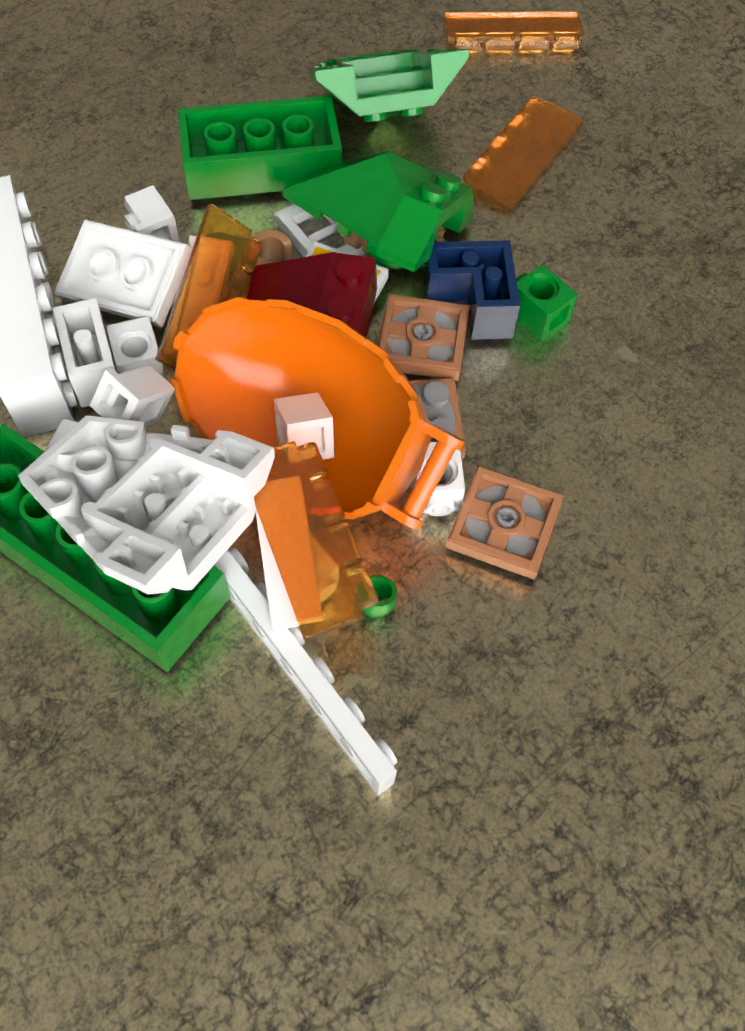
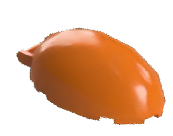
[170,297,465,530]

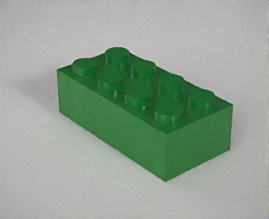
[177,95,342,200]

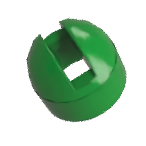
[357,575,397,618]

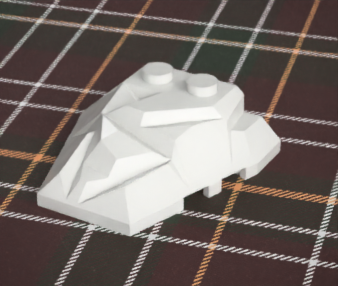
[18,415,275,594]

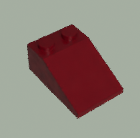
[246,252,378,337]

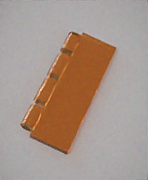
[444,12,585,51]
[463,97,583,213]
[155,203,262,370]
[254,441,379,641]

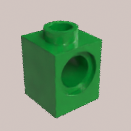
[516,264,578,341]

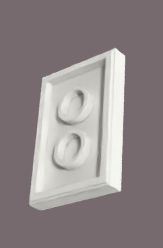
[54,220,193,327]

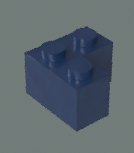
[423,240,520,340]

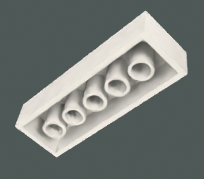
[0,175,79,437]

